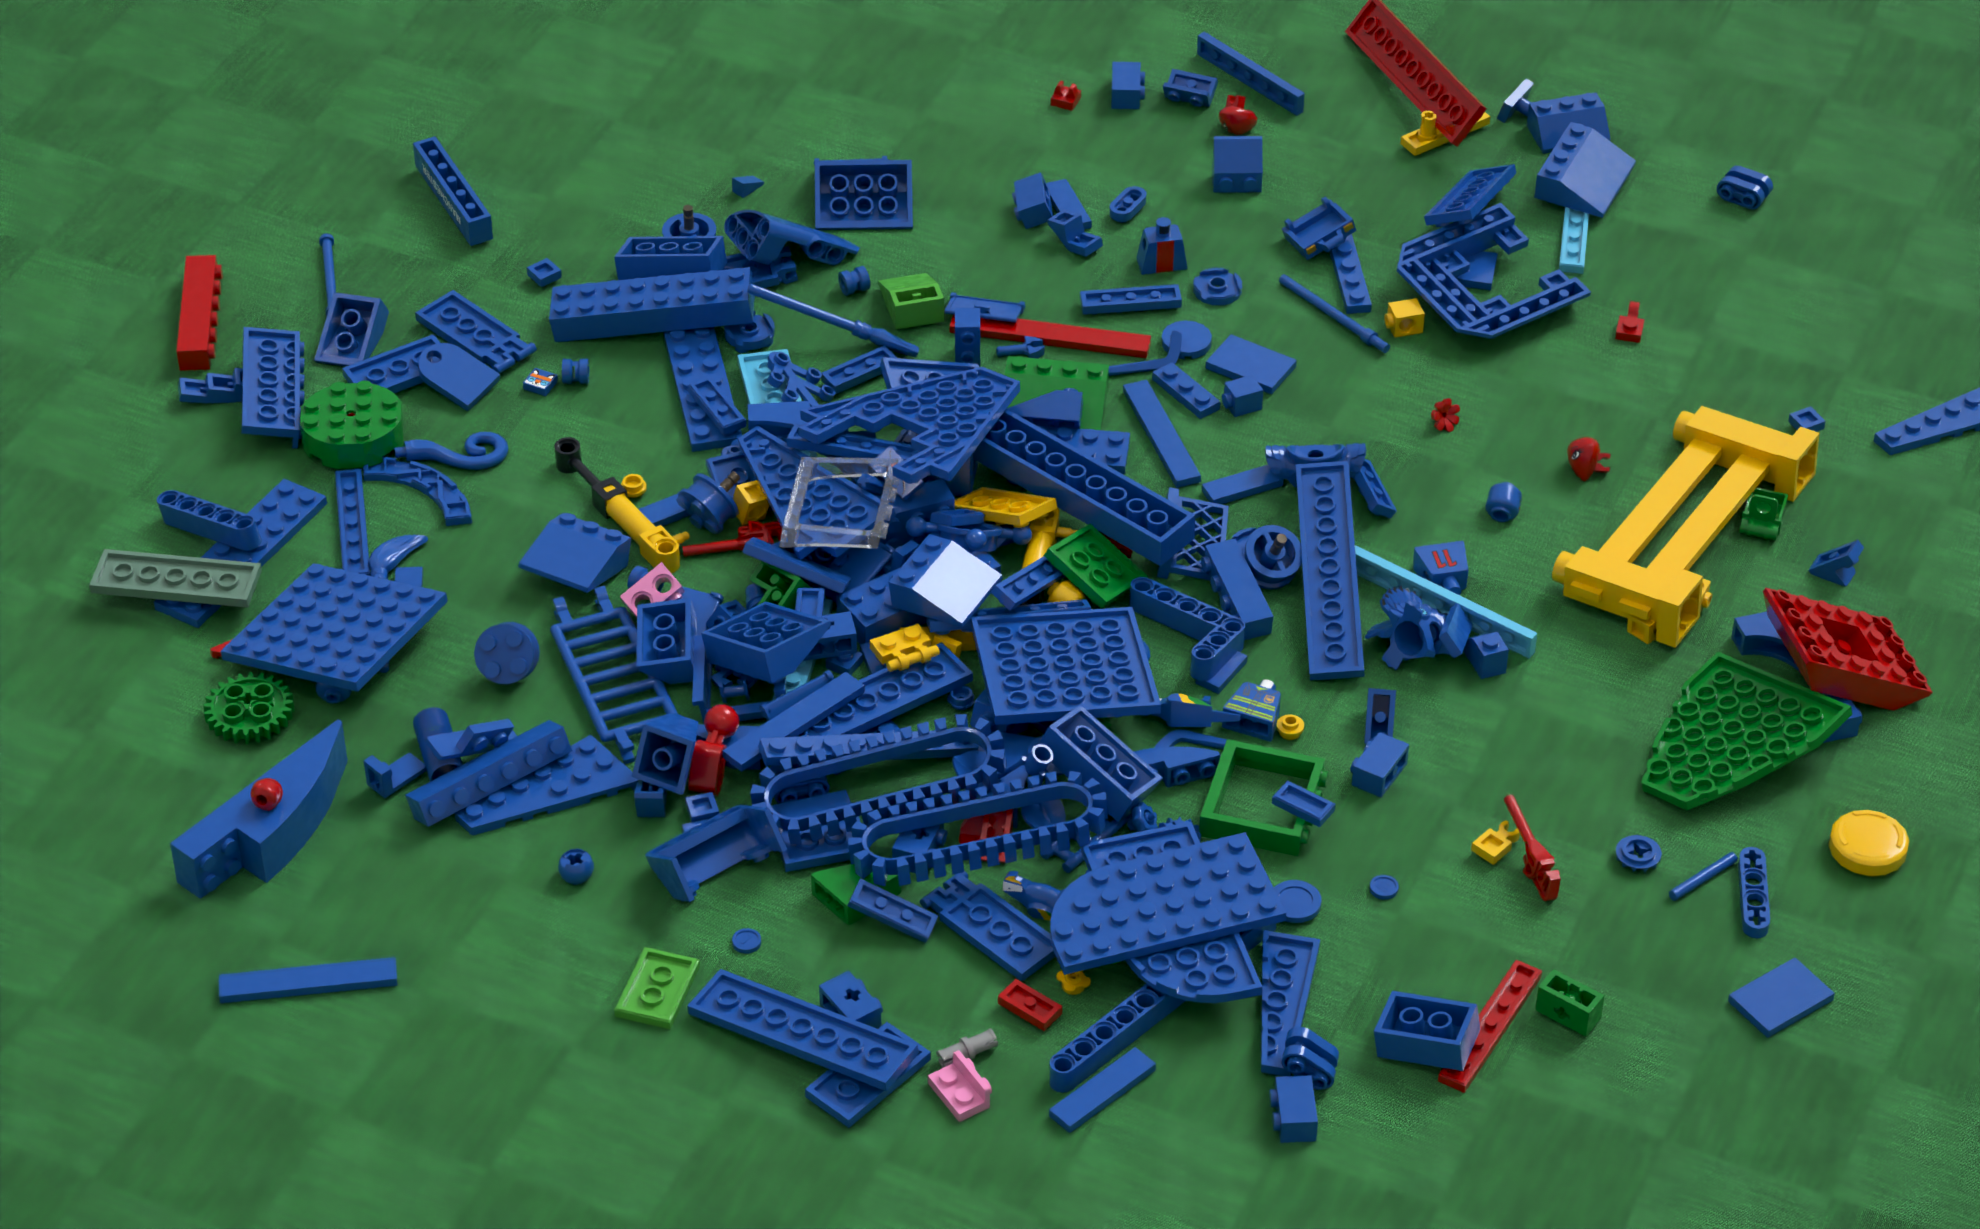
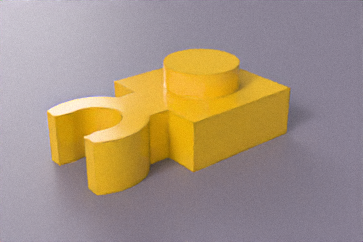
[1471,820,1520,865]

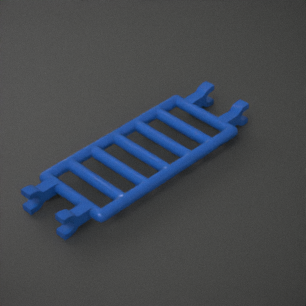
[550,586,678,764]

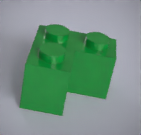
[749,561,812,610]

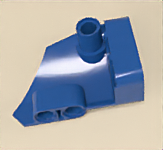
[724,210,860,265]

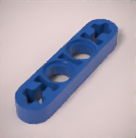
[1738,847,1770,938]

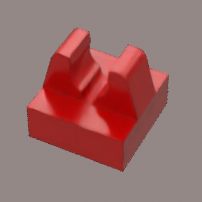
[1051,80,1081,111]

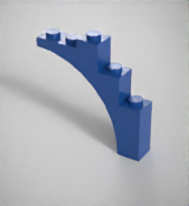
[747,401,876,493]

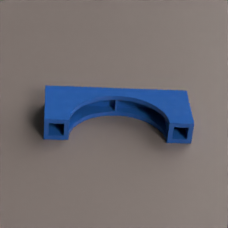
[1731,612,1862,743]

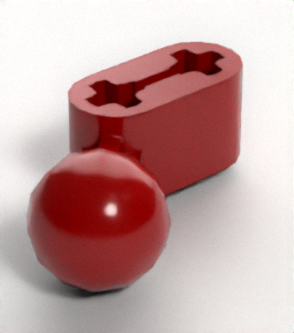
[688,704,740,796]

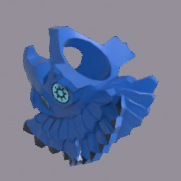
[1365,585,1450,670]

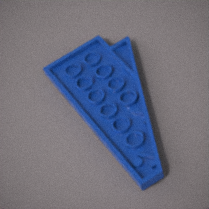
[738,425,896,560]

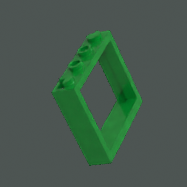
[1199,739,1329,856]

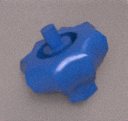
[1127,802,1158,832]

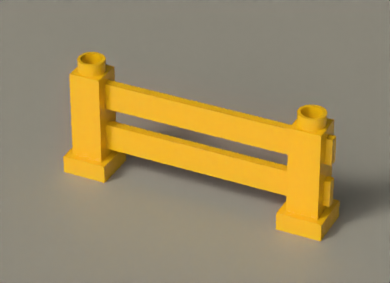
[1552,406,1819,648]

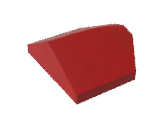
[959,809,1014,863]

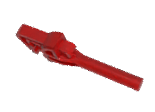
[682,521,787,557]
[1503,795,1561,901]

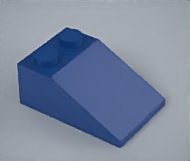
[314,292,389,367]

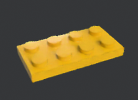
[955,487,1058,528]

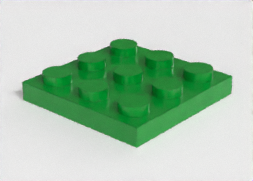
[1043,524,1148,609]

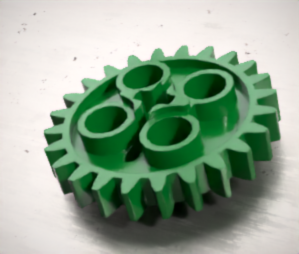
[203,672,295,744]

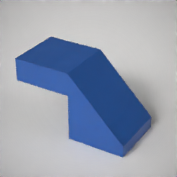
[1047,209,1103,257]

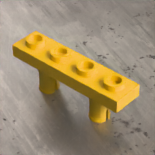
[1400,111,1490,156]

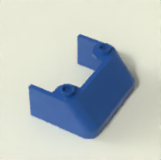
[645,805,787,902]

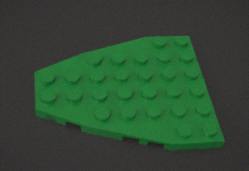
[1641,652,1852,810]

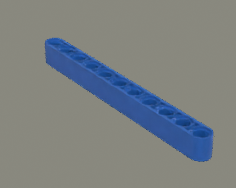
[1049,923,1277,1093]

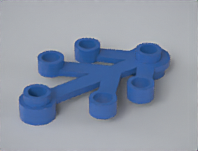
[767,352,836,407]

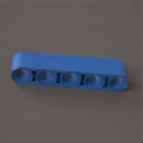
[156,490,262,551]

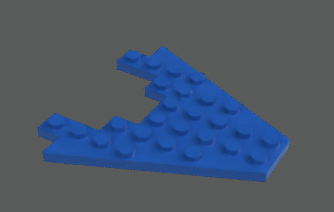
[798,367,1020,484]

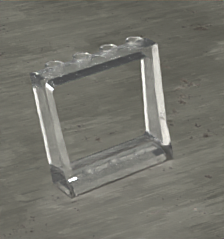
[779,457,900,549]

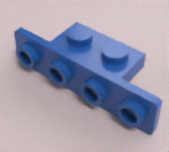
[425,719,517,760]

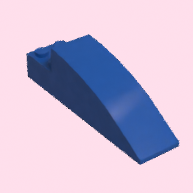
[170,719,348,899]

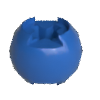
[558,849,594,884]

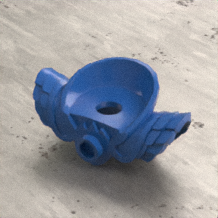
[1265,443,1366,488]

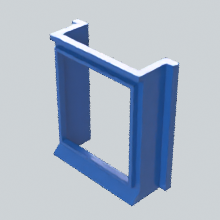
[692,635,786,723]

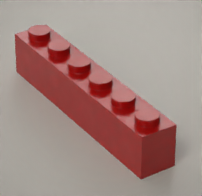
[177,255,223,371]

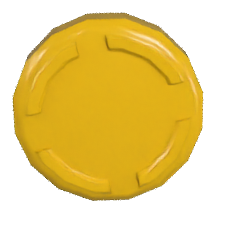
[1829,810,1909,876]

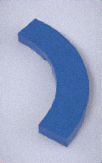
[363,457,472,526]

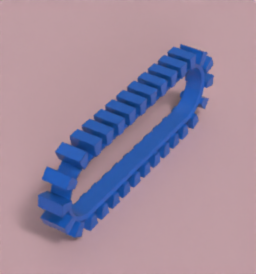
[750,714,1007,844]
[848,771,1108,886]

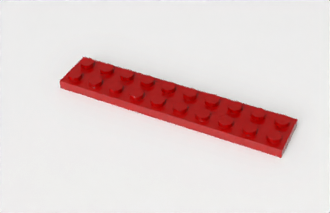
[1345,0,1487,147]

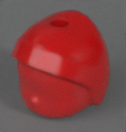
[251,778,283,811]

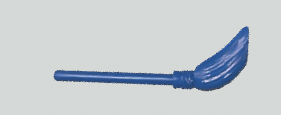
[747,284,919,357]
[368,535,428,673]

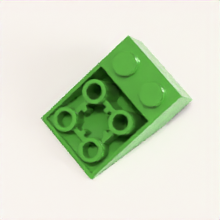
[878,273,944,329]

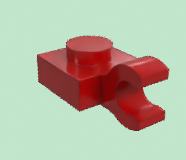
[1615,301,1645,343]

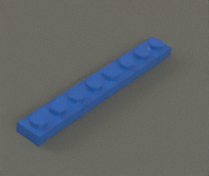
[758,730,979,766]

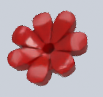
[1431,398,1460,432]

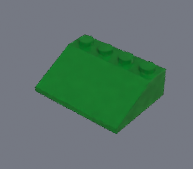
[1005,356,1109,430]

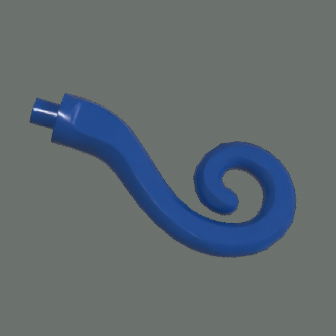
[394,432,509,470]

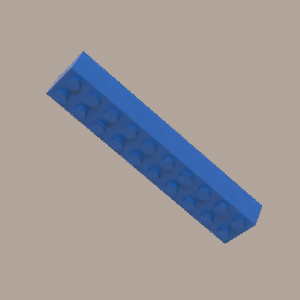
[973,409,1195,566]

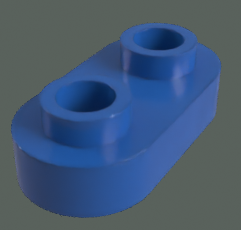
[1109,186,1147,222]

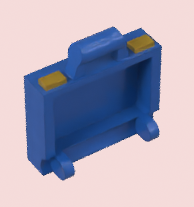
[1282,196,1357,260]

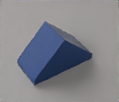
[634,779,667,817]

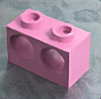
[620,562,685,618]

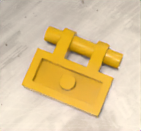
[870,624,940,672]

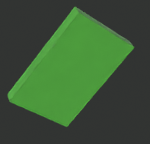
[614,947,700,1030]

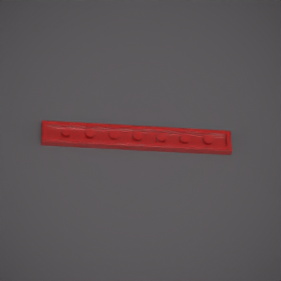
[949,315,1151,358]

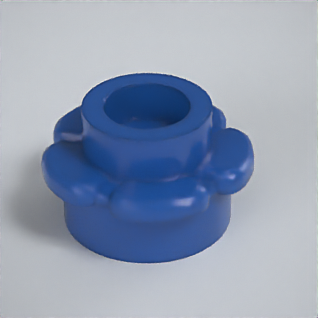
[947,685,974,710]

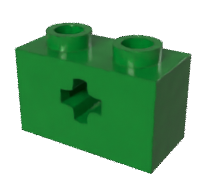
[1535,969,1605,1037]

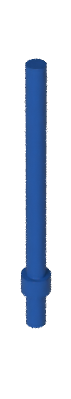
[1279,274,1390,353]

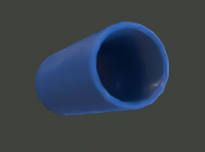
[413,707,463,782]

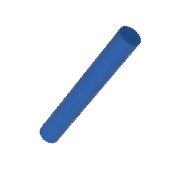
[1669,852,1738,901]

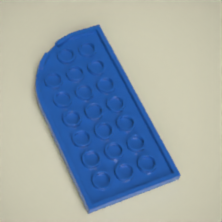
[1050,832,1287,975]

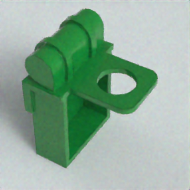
[1739,487,1788,541]

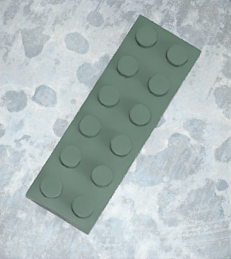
[89,549,262,608]

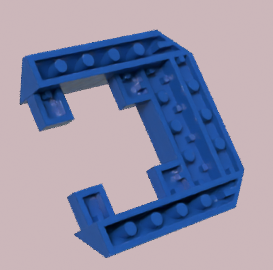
[1397,203,1591,339]

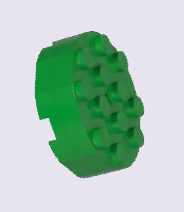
[300,380,404,469]

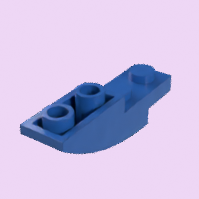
[1133,746,1220,788]

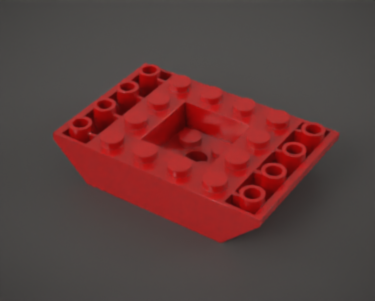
[1763,588,1933,711]

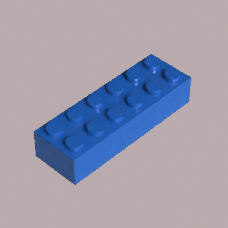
[836,551,1001,644]

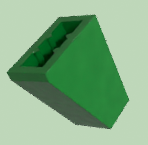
[811,864,901,926]

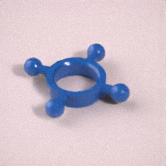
[906,516,1032,552]

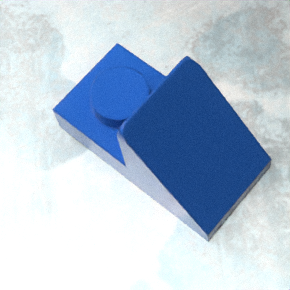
[1808,540,1864,586]

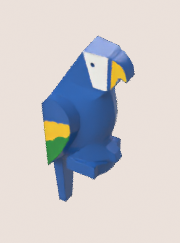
[1151,693,1241,727]
[1003,871,1065,921]

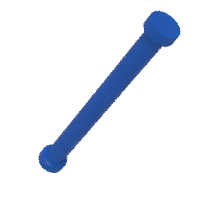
[319,234,336,316]

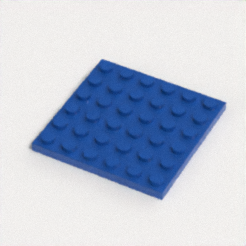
[221,563,448,692]
[971,607,1161,725]

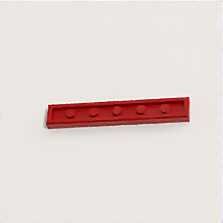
[1438,960,1542,1093]

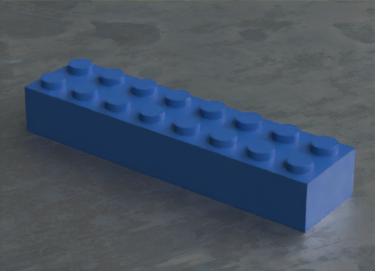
[549,267,755,342]

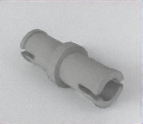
[936,1028,998,1068]

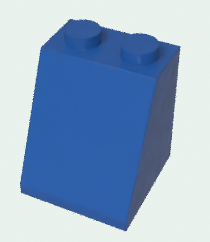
[632,713,698,795]

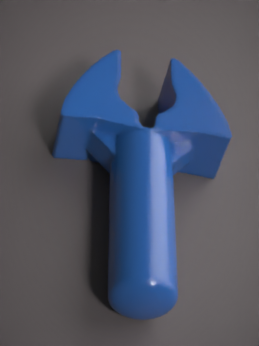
[996,336,1045,359]

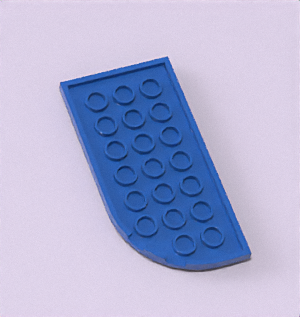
[1081,822,1262,1003]

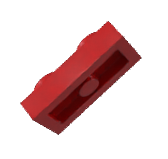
[998,979,1062,1031]

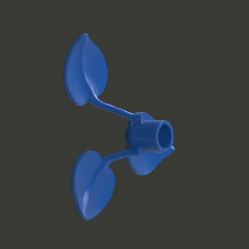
[952,736,1066,829]

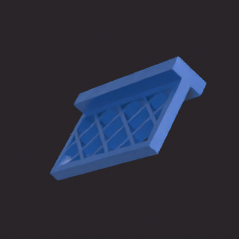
[1157,487,1229,580]

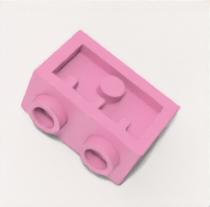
[928,1050,992,1122]

